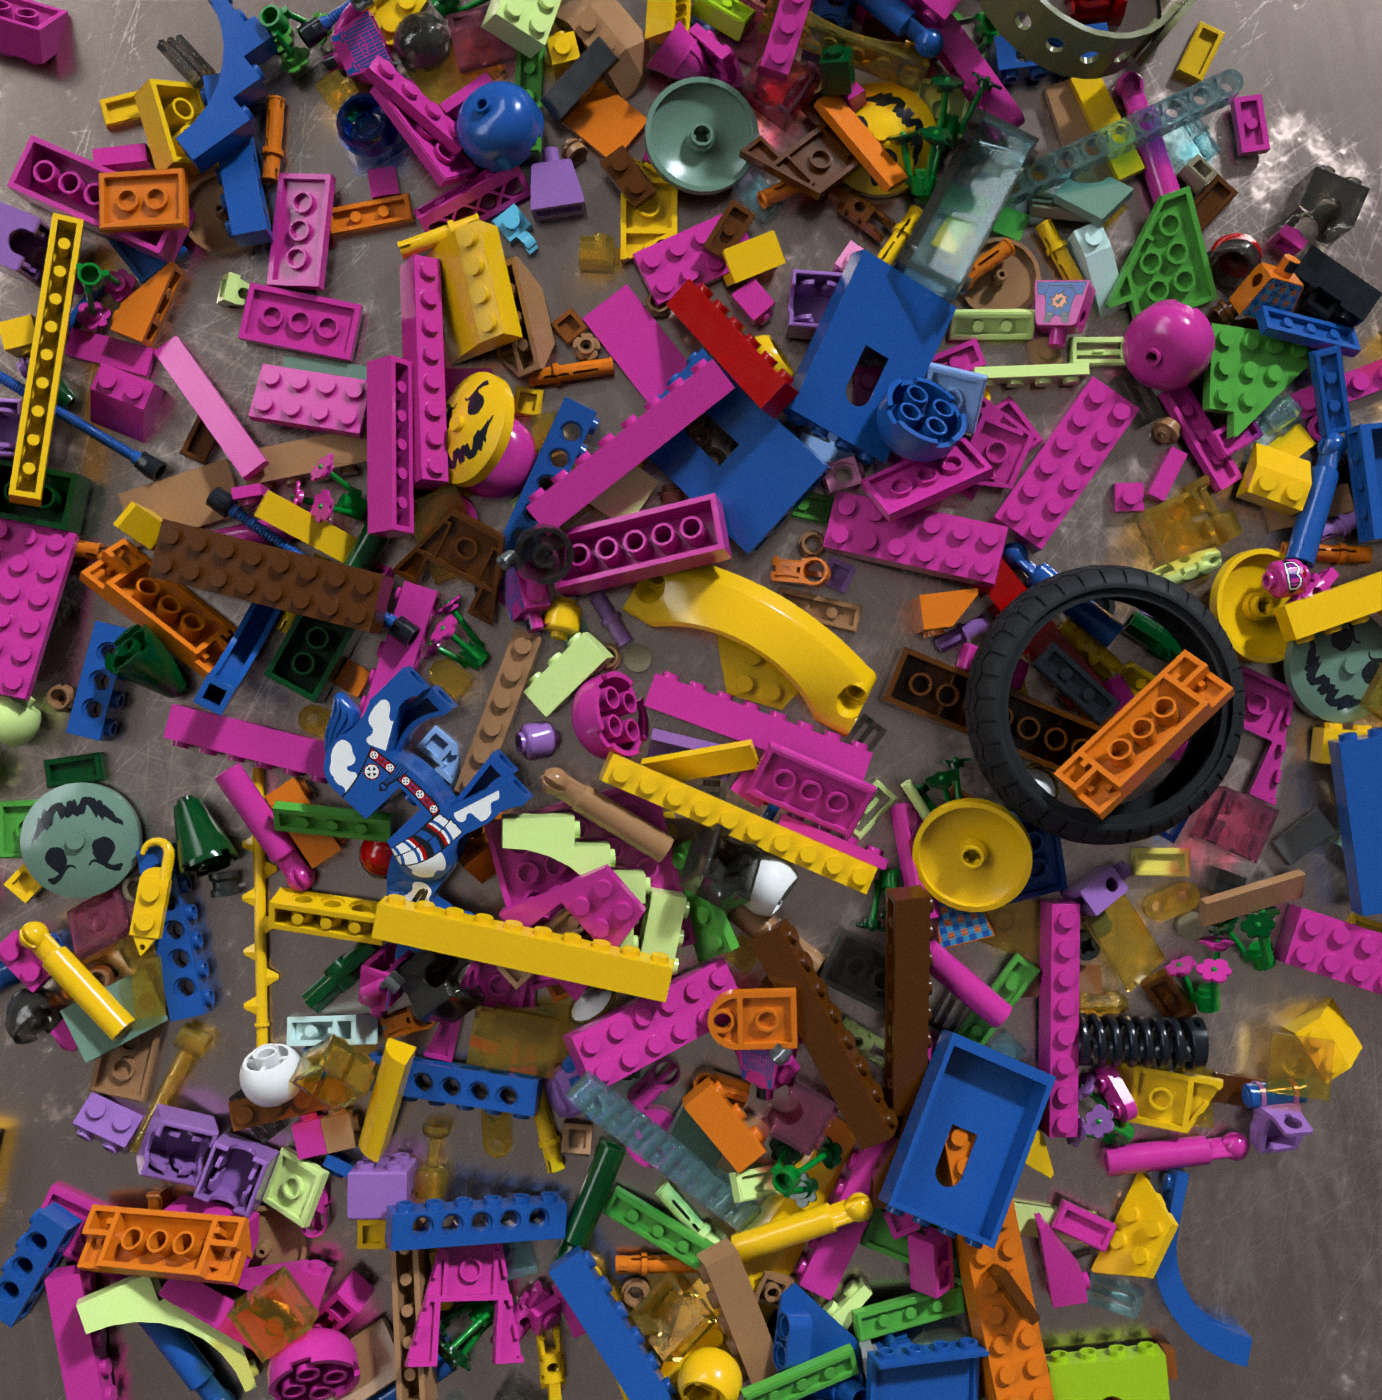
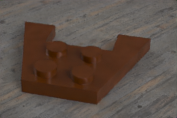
[739,90,861,200]
[392,508,506,626]

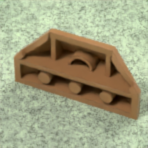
[555,0,649,101]
[496,256,555,378]

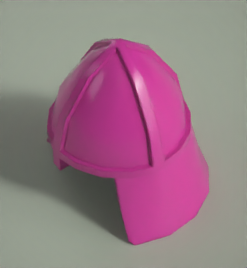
[646,21,710,81]

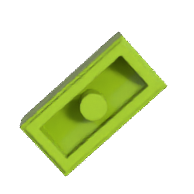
[691,0,757,41]

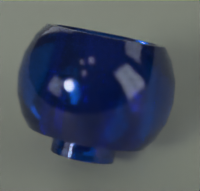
[335,92,399,158]

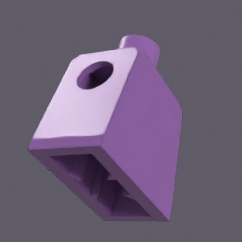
[530,146,587,220]
[1059,861,1132,916]

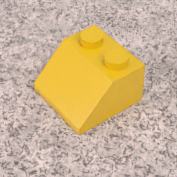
[1236,443,1312,516]
[1282,997,1363,1083]

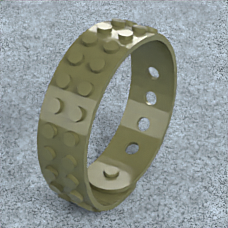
[978,0,1196,79]

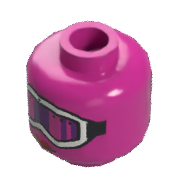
[1262,559,1310,598]

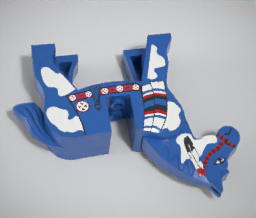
[324,666,534,959]

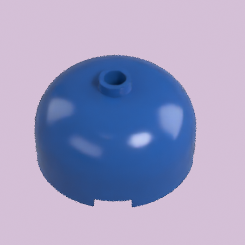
[456,81,544,172]
[876,376,967,463]

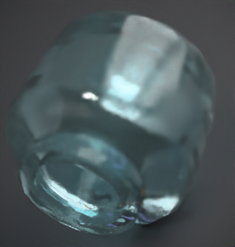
[1257,394,1303,437]

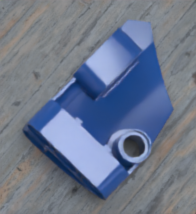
[773,1282,866,1400]

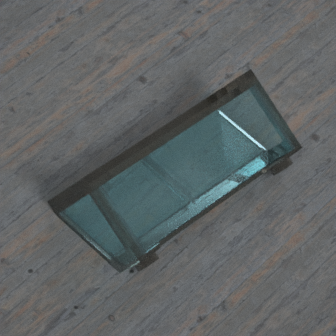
[894,107,1039,301]

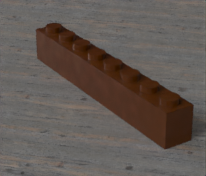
[884,885,934,1117]
[749,919,898,1151]

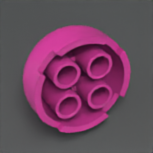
[1122,299,1215,391]
[465,419,539,502]
[571,671,649,760]
[267,1328,360,1400]

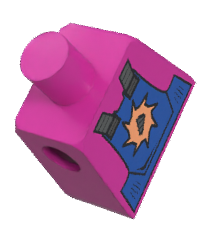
[1035,280,1096,349]

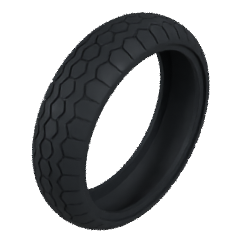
[965,565,1245,845]

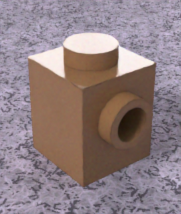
[320,1105,363,1154]

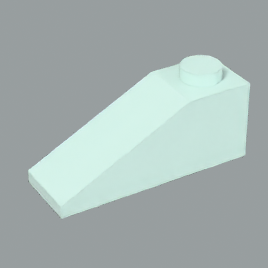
[1066,223,1127,318]
[287,1015,378,1046]

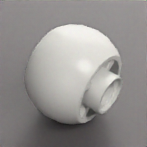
[737,853,799,916]
[239,1043,305,1107]

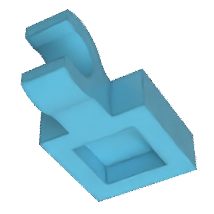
[492,204,539,256]

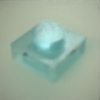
[987,1029,1027,1060]

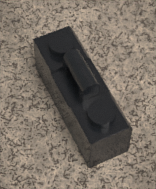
[1294,245,1382,328]

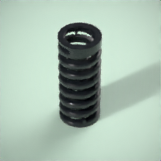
[1079,1013,1209,1070]

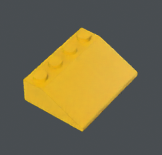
[426,220,523,365]

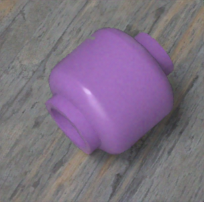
[515,721,560,761]

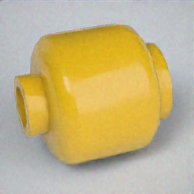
[543,596,583,641]

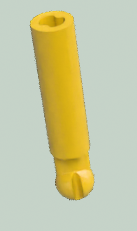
[18,921,136,1041]
[731,1192,874,1263]

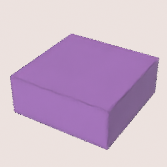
[820,556,857,594]

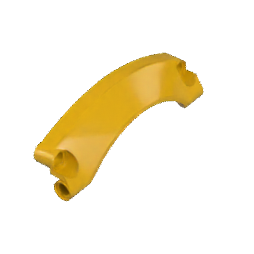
[622,564,877,737]

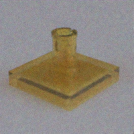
[1265,1031,1335,1101]

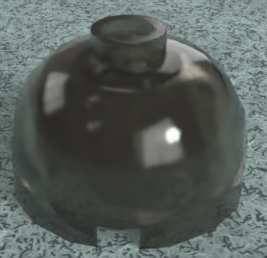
[393,12,452,73]
[514,523,575,585]
[3,987,66,1045]

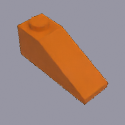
[110,261,185,348]

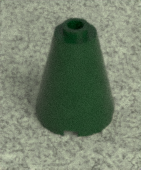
[104,624,189,698]
[173,795,238,879]

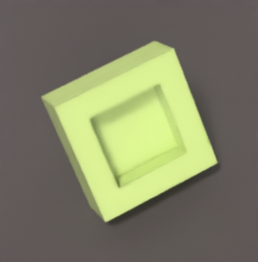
[216,272,249,307]

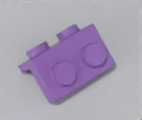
[72,1092,145,1155]

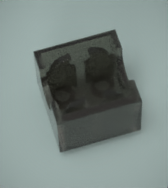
[1278,165,1370,247]
[678,823,764,911]
[397,949,485,1023]

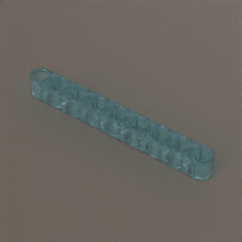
[998,69,1244,206]
[565,1070,762,1233]

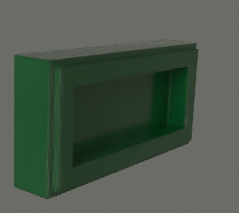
[43,752,107,789]

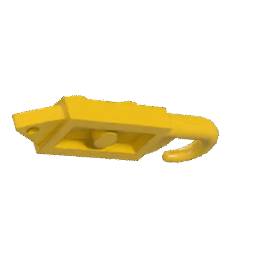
[129,837,175,956]

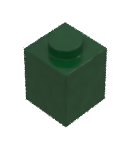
[819,45,856,96]

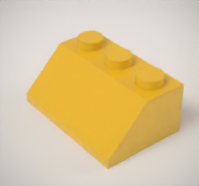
[134,79,219,177]

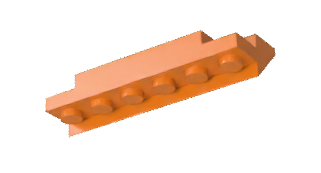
[79,538,237,679]
[1053,650,1235,820]
[77,1204,253,1286]

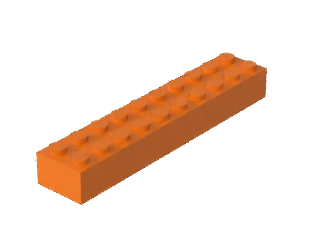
[938,1124,1054,1400]

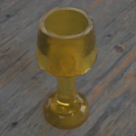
[1182,474,1243,547]
[414,1123,451,1200]

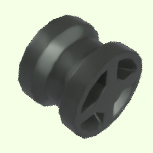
[208,870,241,898]
[1080,929,1101,961]

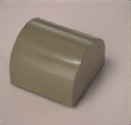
[1176,154,1218,195]

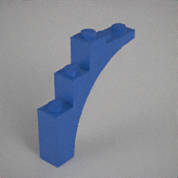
[176,0,279,174]

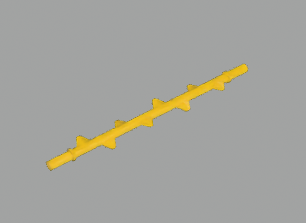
[242,767,279,1048]

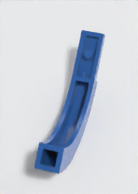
[193,552,310,715]
[1151,1168,1253,1367]

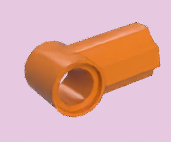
[692,1066,751,1108]

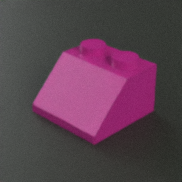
[90,362,166,443]

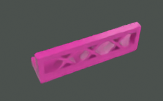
[413,165,531,232]
[890,803,941,919]

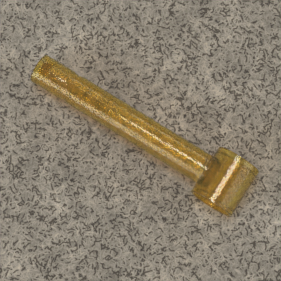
[128,1022,213,1154]

